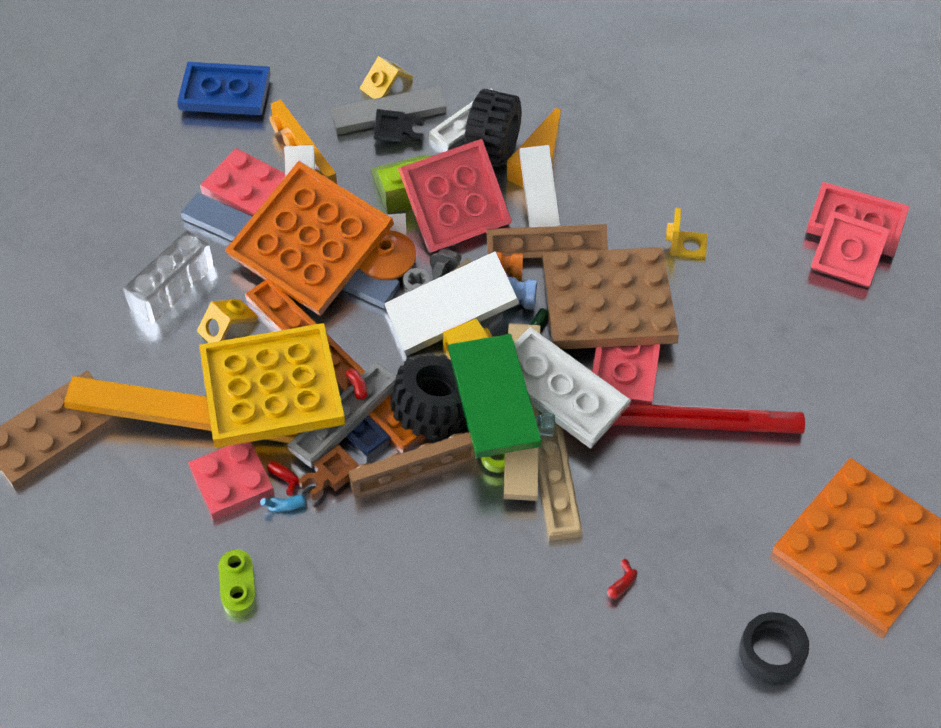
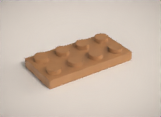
[0,370,124,489]

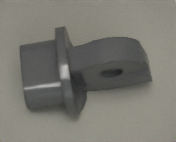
[430,249,462,281]

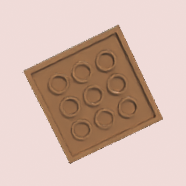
[542,247,679,349]

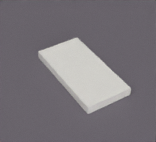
[384,252,519,356]
[514,327,631,449]

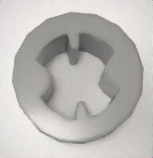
[403,268,430,293]

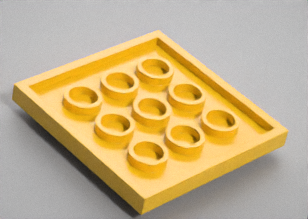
[199,323,346,448]

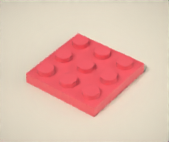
[398,139,512,253]

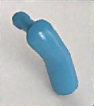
[260,494,307,512]

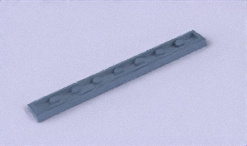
[181,192,400,309]

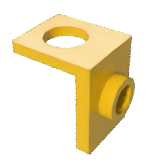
[360,56,414,99]
[665,208,708,260]
[197,299,258,343]

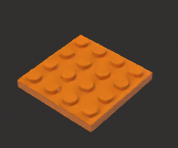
[225,161,394,316]
[772,457,941,633]

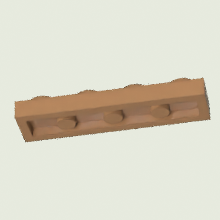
[486,223,608,258]
[348,432,476,498]

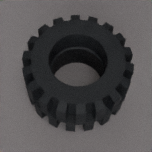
[464,88,522,167]
[390,353,466,439]

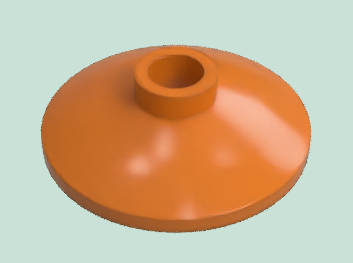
[359,230,416,280]

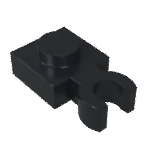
[373,109,424,143]

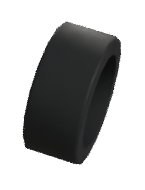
[739,612,809,684]

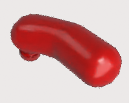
[345,369,368,400]
[267,461,300,496]
[607,559,638,599]

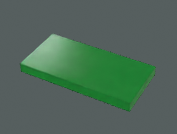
[448,334,542,458]

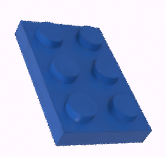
[177,62,271,115]

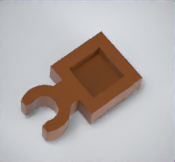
[299,445,359,501]

